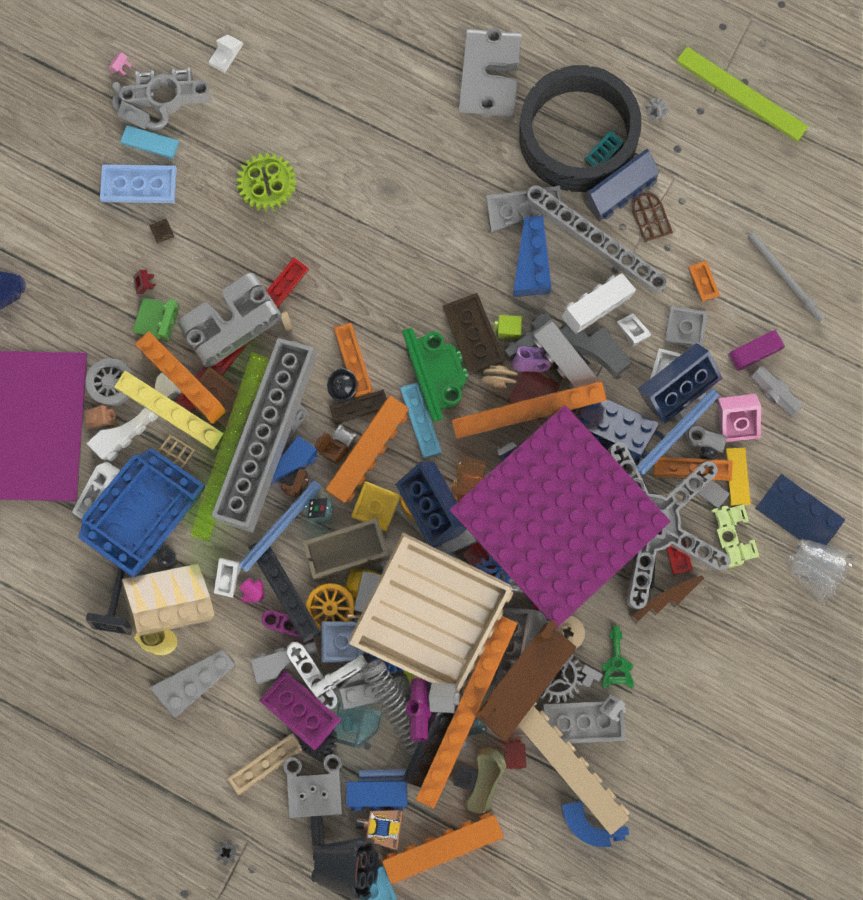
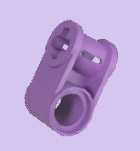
[512,346,551,372]

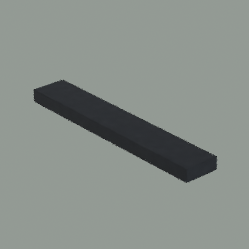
[248,541,321,643]

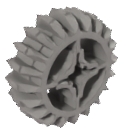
[541,654,584,703]

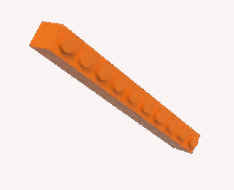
[416,616,518,809]

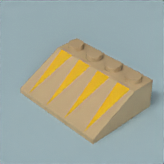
[122,564,215,637]

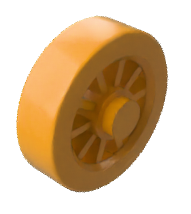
[306,583,355,630]

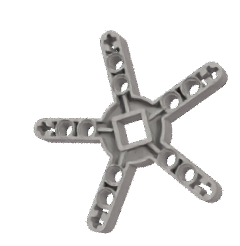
[608,442,730,609]

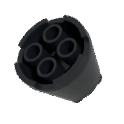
[311,838,379,900]

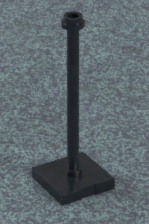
[86,568,132,635]

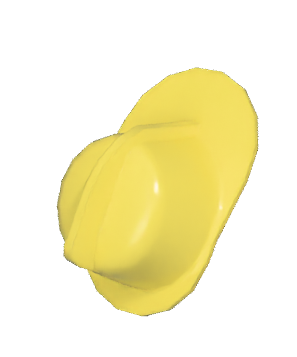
[133,630,178,655]

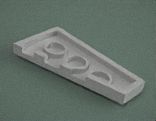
[486,186,562,233]
[150,650,236,718]

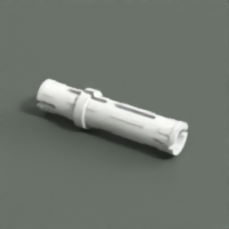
[311,655,367,697]

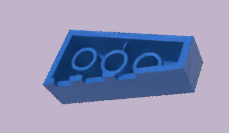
[513,216,551,297]

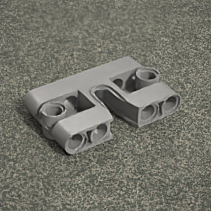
[459,28,521,118]
[178,273,282,367]

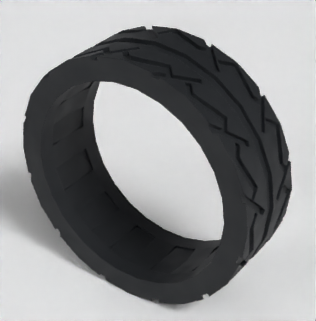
[519,65,641,192]

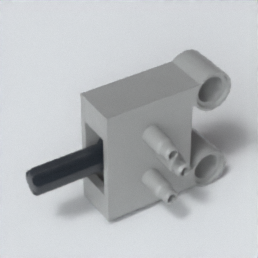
[283,754,343,846]

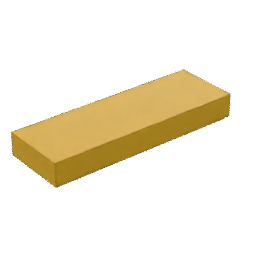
[725,448,751,506]

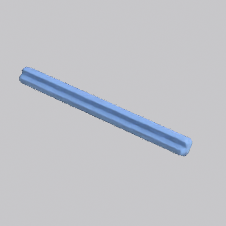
[637,389,719,475]
[239,481,321,571]

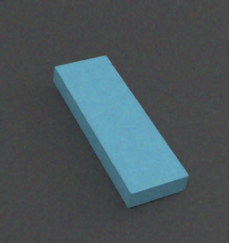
[120,125,179,159]

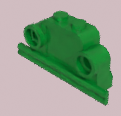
[402,327,469,423]

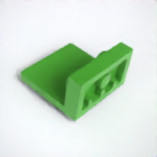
[133,298,180,342]

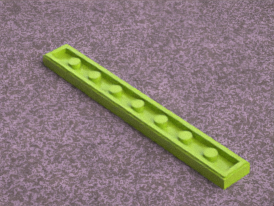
[676,46,809,142]

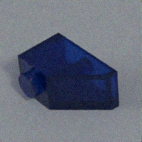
[0,271,26,310]

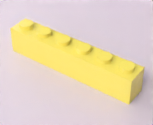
[114,371,224,450]

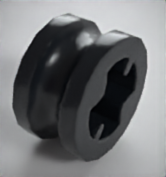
[699,447,718,460]

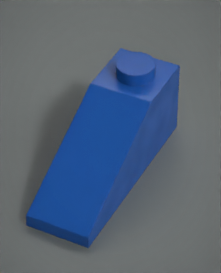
[271,436,318,485]

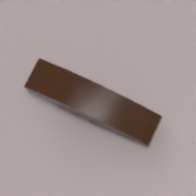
[631,575,704,624]

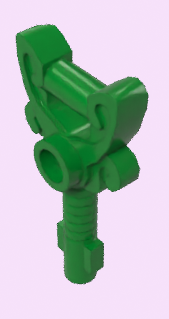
[601,626,634,688]

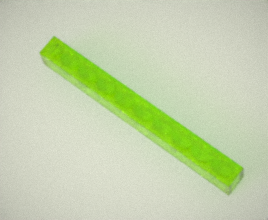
[190,352,270,542]

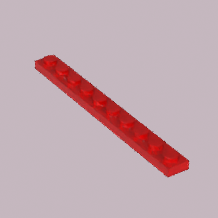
[176,257,309,413]

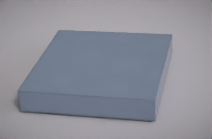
[321,622,362,663]

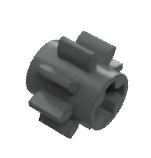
[214,840,240,865]

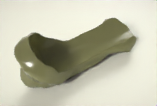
[465,747,506,815]

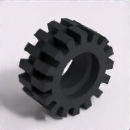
[299,729,338,759]

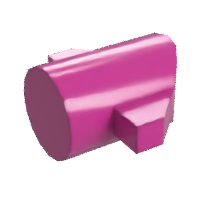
[239,578,265,603]

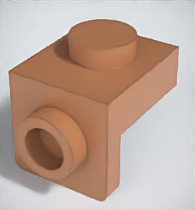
[84,405,116,430]

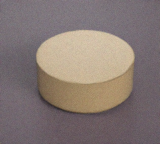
[281,312,293,331]

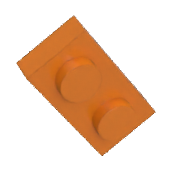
[688,261,720,302]

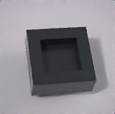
[453,766,477,791]

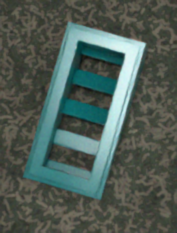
[584,131,624,166]

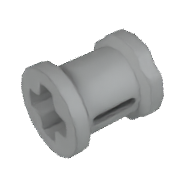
[332,425,357,449]

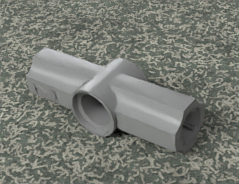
[750,366,804,418]

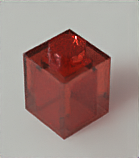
[505,740,526,769]

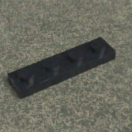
[402,712,454,788]

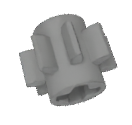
[645,97,670,121]

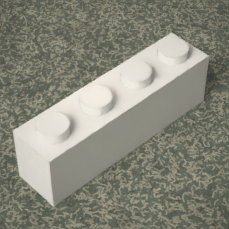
[562,273,636,334]

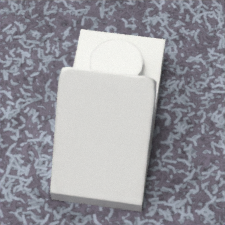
[209,34,243,73]
[617,314,651,348]
[214,558,241,598]

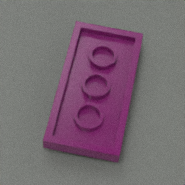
[259,671,341,750]

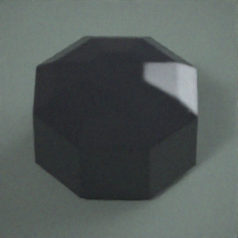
[157,549,177,568]

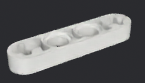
[287,642,337,709]

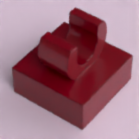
[133,269,156,294]

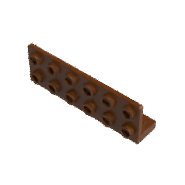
[474,620,576,740]

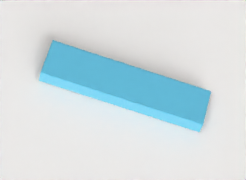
[400,382,442,459]

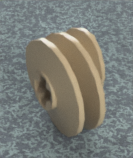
[482,366,518,388]
[555,616,585,650]

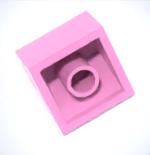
[718,394,761,442]

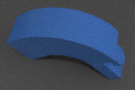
[561,801,630,847]

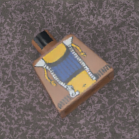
[356,810,403,850]

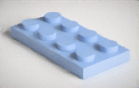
[100,165,177,203]

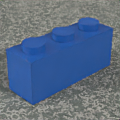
[347,782,408,811]

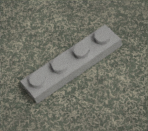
[337,675,411,710]

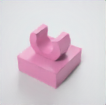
[107,52,132,76]

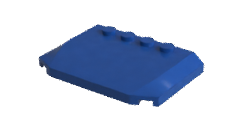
[78,447,205,578]

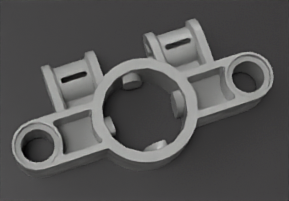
[119,67,211,114]

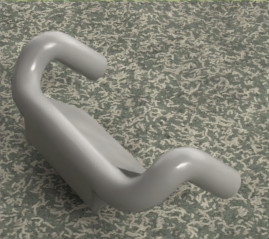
[112,82,169,130]

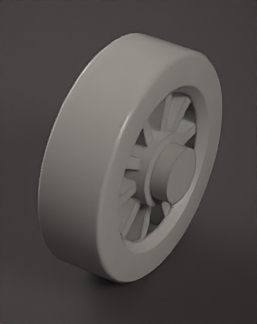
[85,358,133,407]

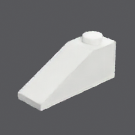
[72,461,120,519]

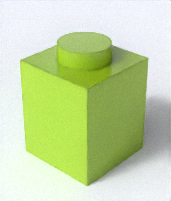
[494,315,522,340]

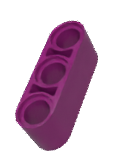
[728,330,785,371]
[262,610,318,642]

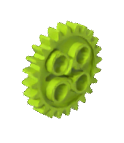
[236,152,297,212]

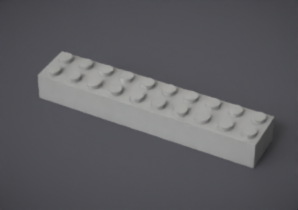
[212,338,318,533]

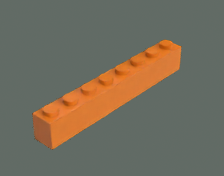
[452,381,607,439]

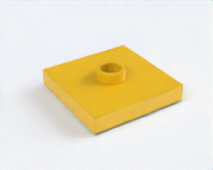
[351,481,400,532]

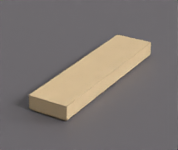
[227,733,303,796]

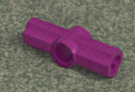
[406,678,432,741]

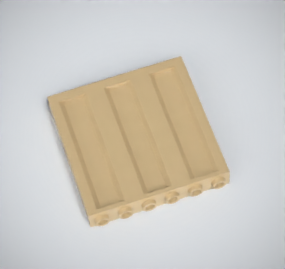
[349,533,513,692]

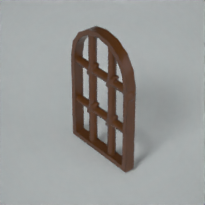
[632,193,673,242]

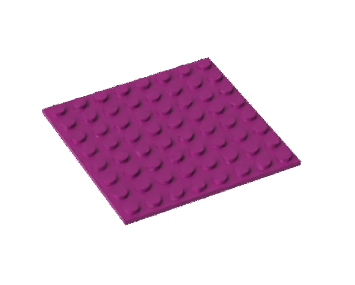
[0,351,87,502]
[450,405,671,628]

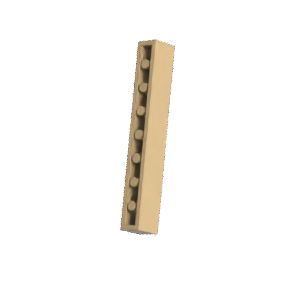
[518,702,630,835]

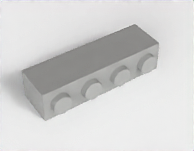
[533,319,599,388]

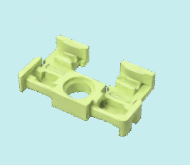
[712,504,759,568]

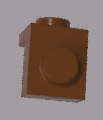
[314,432,348,464]
[280,469,309,497]

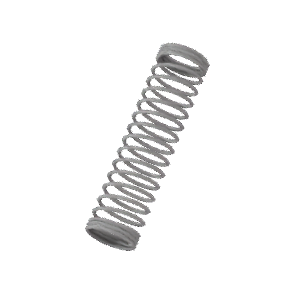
[361,659,419,755]

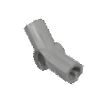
[674,408,727,453]

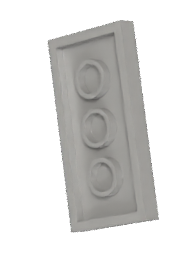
[543,701,626,744]

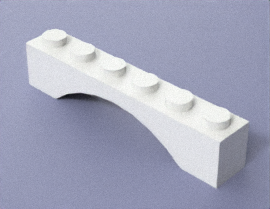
[87,373,182,462]

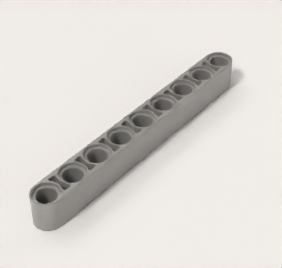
[527,186,667,294]

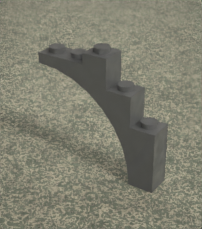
[505,312,632,378]

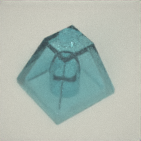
[334,702,382,748]

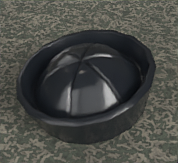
[327,368,358,401]

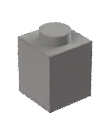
[429,683,460,713]

